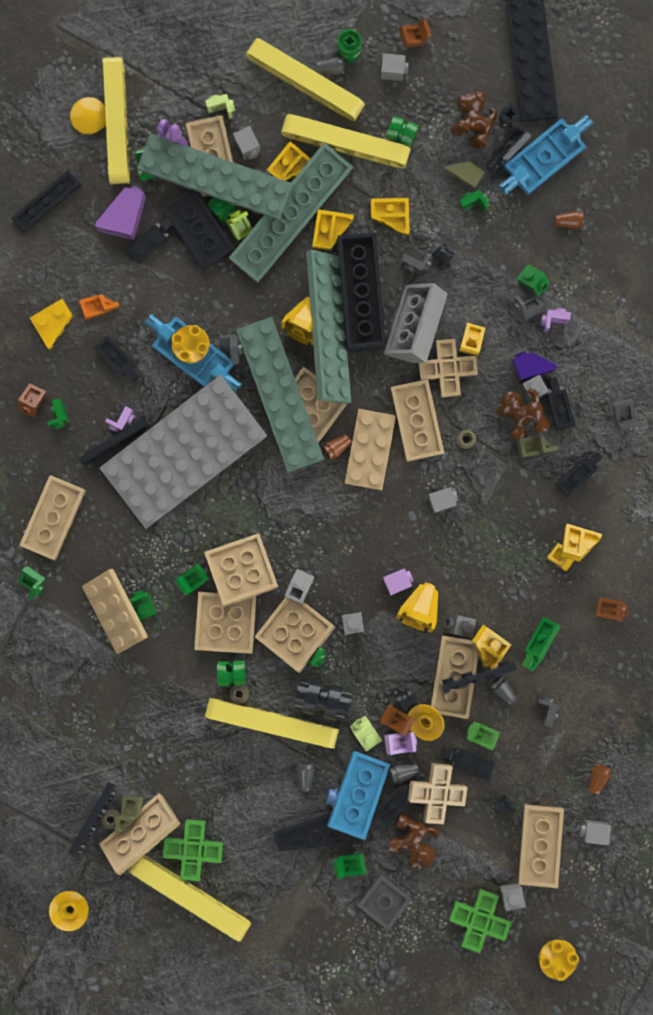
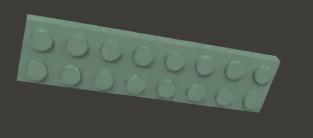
[137,133,293,221]
[228,142,353,283]
[306,250,351,404]
[236,317,324,473]

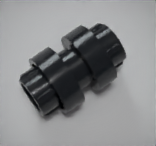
[294,679,352,721]

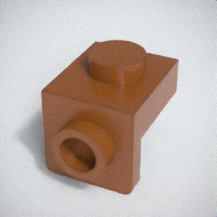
[399,20,431,47]
[380,705,415,736]

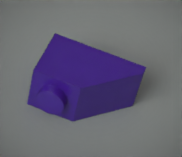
[511,351,557,383]

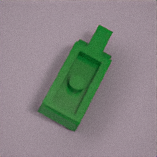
[522,617,561,672]

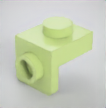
[205,94,235,119]
[350,716,382,752]

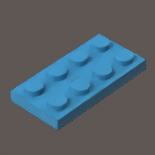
[327,751,390,840]

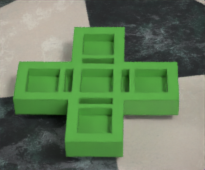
[163,819,223,881]
[449,889,511,953]

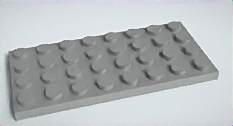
[100,375,268,529]

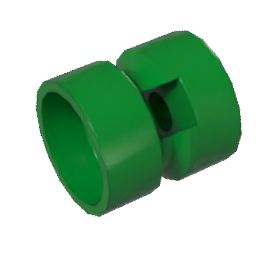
[337,29,362,63]
[386,115,419,148]
[217,660,246,687]

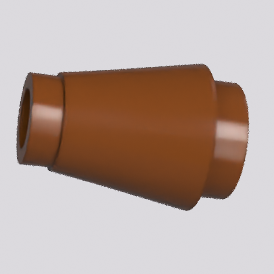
[556,211,583,230]
[322,434,351,460]
[588,764,611,795]

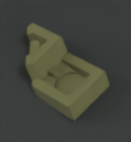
[443,162,485,189]
[517,435,558,458]
[115,795,143,833]

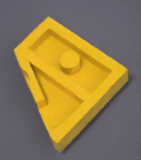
[266,141,311,181]
[371,198,410,236]
[312,209,354,251]
[30,299,73,350]
[561,524,602,562]
[472,625,511,668]

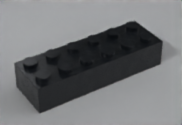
[338,232,386,353]

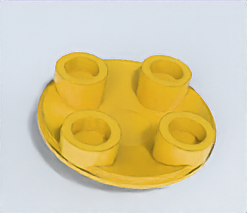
[70,97,106,135]
[172,325,210,363]
[539,940,579,981]

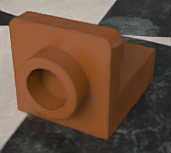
[18,383,46,418]
[596,597,628,622]

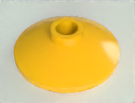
[408,704,444,741]
[49,891,89,931]

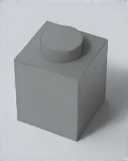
[381,54,408,81]
[233,126,261,160]
[520,375,549,404]
[428,487,459,514]
[285,569,314,604]
[342,612,364,635]
[580,820,611,845]
[499,883,525,911]

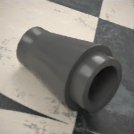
[317,56,345,76]
[489,676,517,705]
[296,761,315,791]
[389,763,419,785]

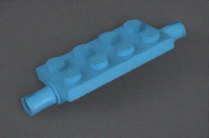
[498,115,593,195]
[145,314,242,393]

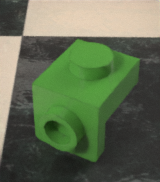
[467,721,500,750]

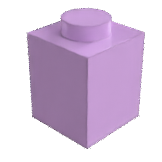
[383,568,414,595]

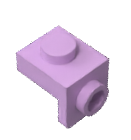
[541,308,571,332]
[105,406,136,433]
[384,732,417,755]

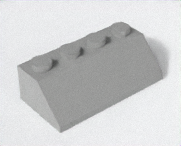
[384,283,448,363]

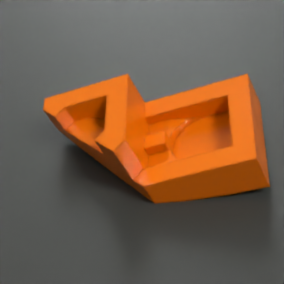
[79,294,120,320]

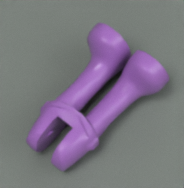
[157,119,189,147]

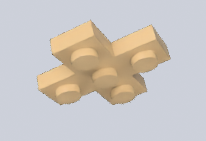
[419,339,478,398]
[408,763,468,824]

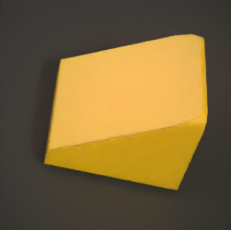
[547,543,574,571]

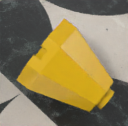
[281,297,313,345]
[396,583,438,633]

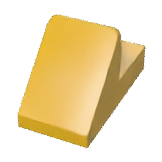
[459,323,485,357]

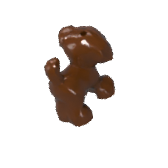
[450,90,497,149]
[496,389,550,440]
[387,814,440,871]

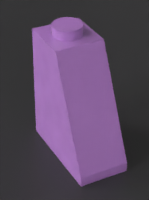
[95,187,146,240]

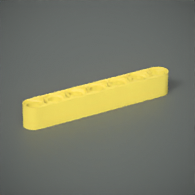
[246,38,365,121]
[103,57,130,185]
[281,114,410,169]
[205,698,339,748]
[127,855,251,941]

